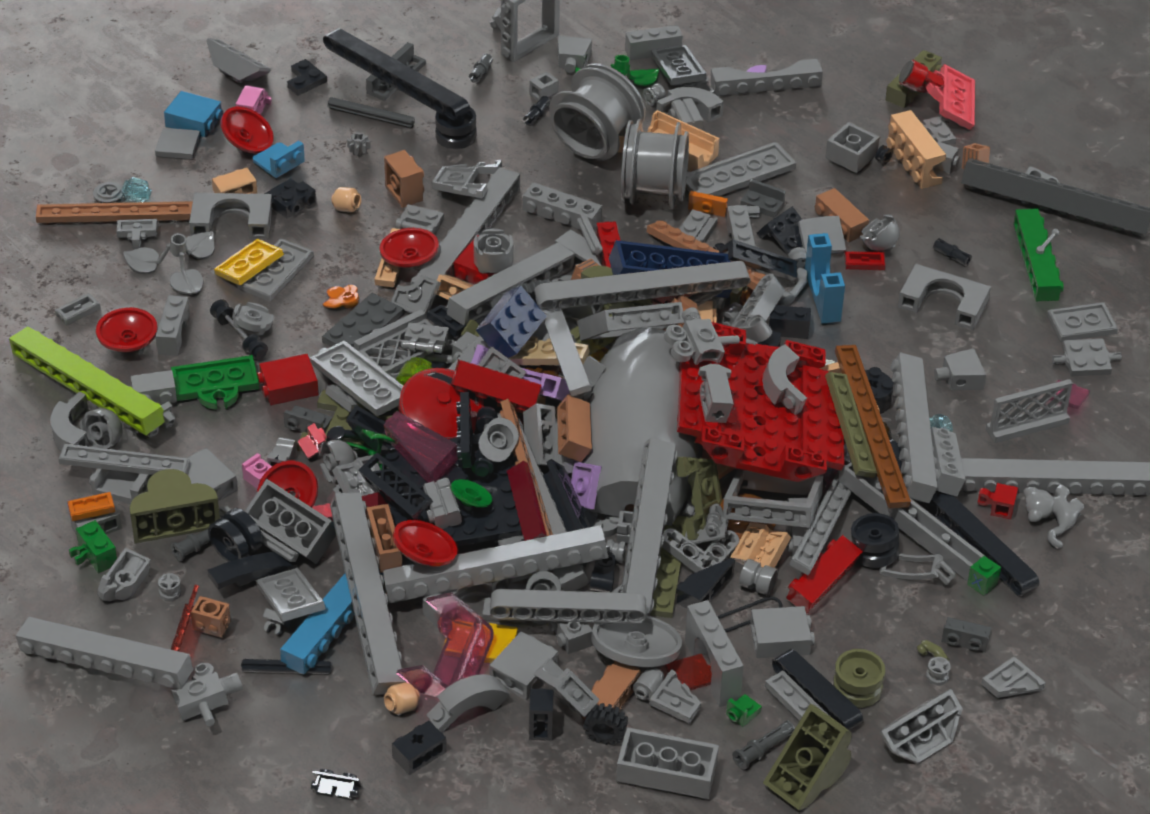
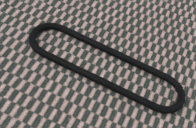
[717,596,783,632]

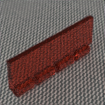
[170,585,199,651]

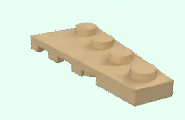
[508,336,590,366]

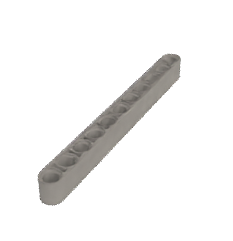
[534,261,751,311]

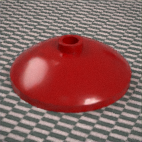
[220,106,273,154]
[379,228,439,268]
[96,307,158,352]
[257,460,318,507]
[393,520,458,567]

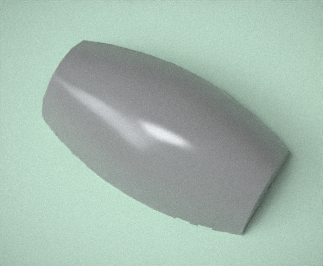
[582,328,702,526]

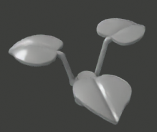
[124,231,214,294]

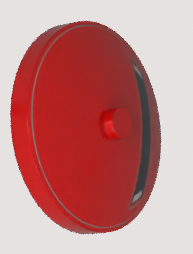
[399,368,484,442]

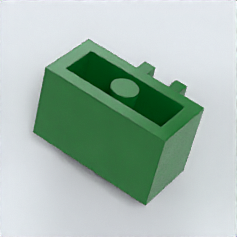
[69,520,117,574]

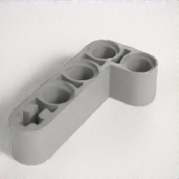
[731,274,784,342]

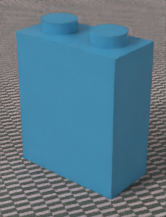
[164,91,223,138]

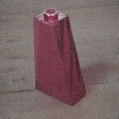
[384,411,458,483]

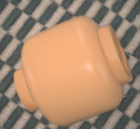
[331,187,361,213]
[384,682,420,715]

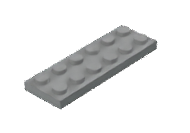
[686,142,796,196]
[310,341,403,416]

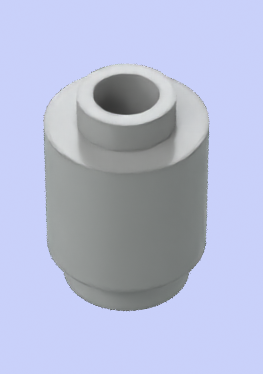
[633,667,664,700]

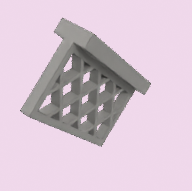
[354,309,449,374]
[985,379,1073,443]

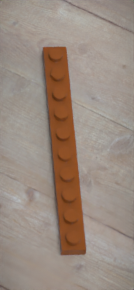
[835,345,911,509]

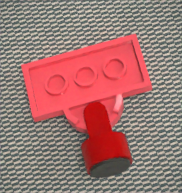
[899,59,975,130]

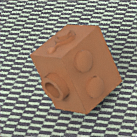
[191,596,231,638]

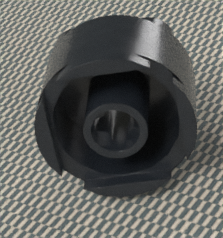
[865,367,894,414]

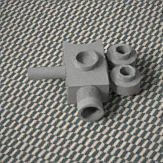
[664,307,740,365]
[171,663,243,726]

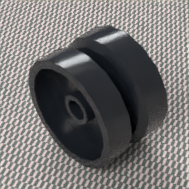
[435,107,477,149]
[208,508,263,562]
[851,513,900,568]

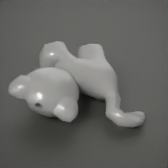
[1023,484,1084,549]

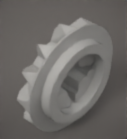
[93,182,124,203]

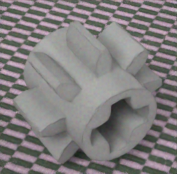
[347,132,371,156]

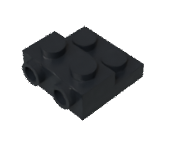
[264,178,316,219]

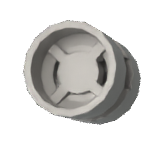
[739,559,779,596]

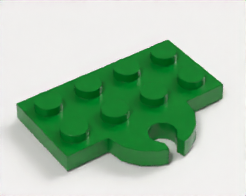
[171,355,259,409]

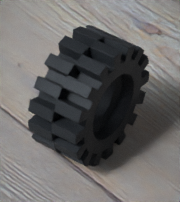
[583,703,628,745]

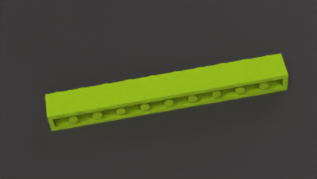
[9,326,165,435]

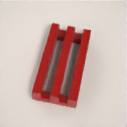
[845,251,885,270]

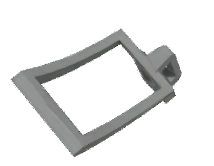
[879,553,956,585]

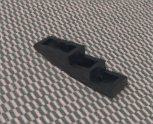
[207,552,298,590]

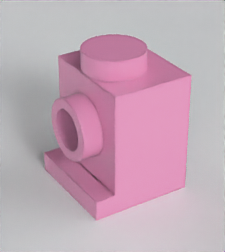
[242,453,272,489]

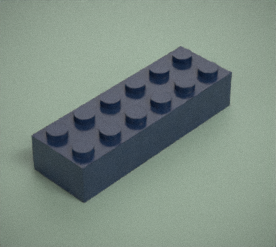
[609,240,732,298]

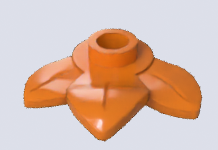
[322,284,359,308]

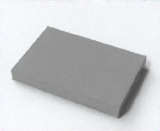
[1047,302,1118,342]

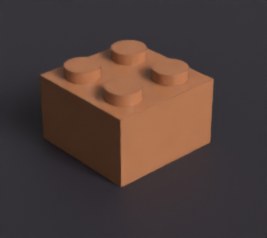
[384,150,425,208]

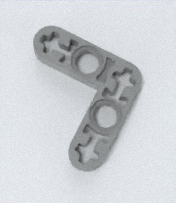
[662,529,739,573]

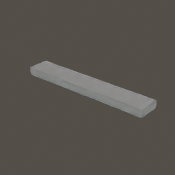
[59,444,190,475]

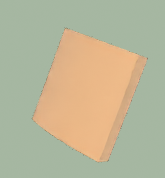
[730,522,791,568]

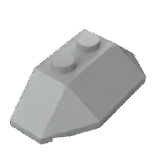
[207,38,271,83]
[880,689,963,764]

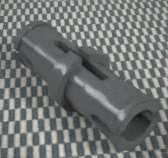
[469,53,493,83]

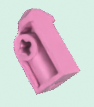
[235,85,272,115]

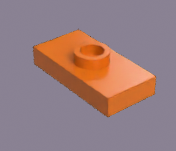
[688,191,728,217]
[67,492,115,521]

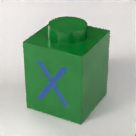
[967,556,1001,596]

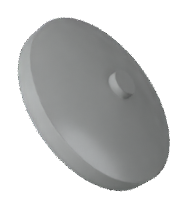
[591,616,682,667]

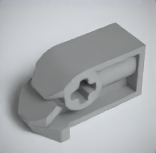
[698,364,734,423]
[97,548,151,602]

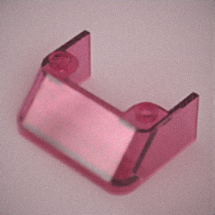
[396,592,494,698]

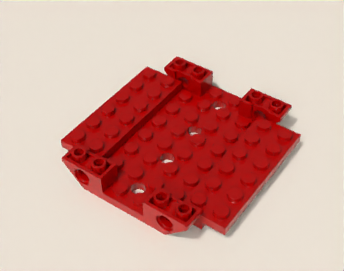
[677,322,844,482]

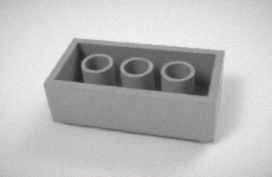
[245,479,337,564]
[616,727,719,799]

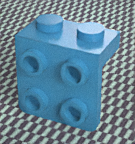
[253,141,305,178]

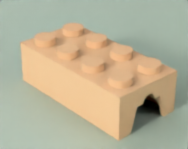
[643,110,719,172]
[886,110,946,189]

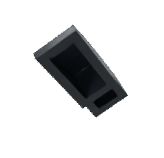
[346,405,396,455]

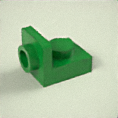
[726,694,762,727]

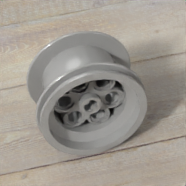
[549,63,646,160]
[621,119,689,209]

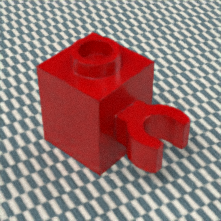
[977,483,1018,520]

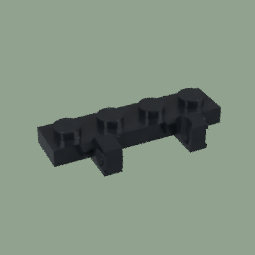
[456,392,473,468]

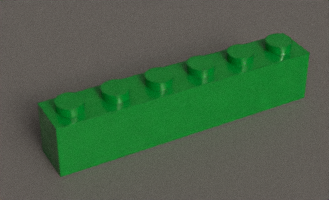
[1013,209,1064,302]

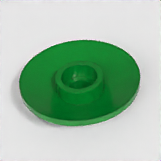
[450,479,492,507]

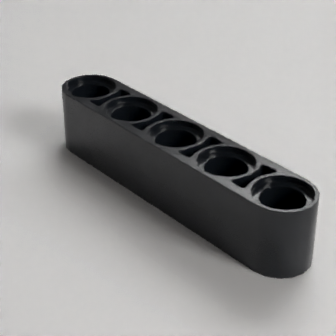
[772,649,863,731]

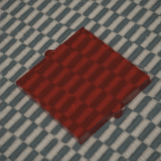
[665,653,712,691]

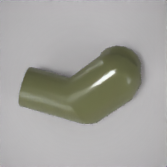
[917,640,950,661]

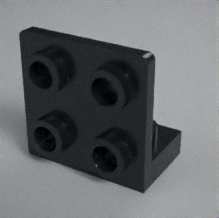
[757,206,803,256]

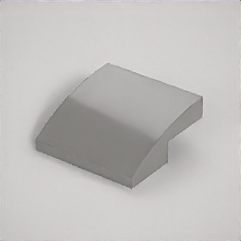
[798,216,846,254]
[478,346,526,405]
[332,455,381,496]

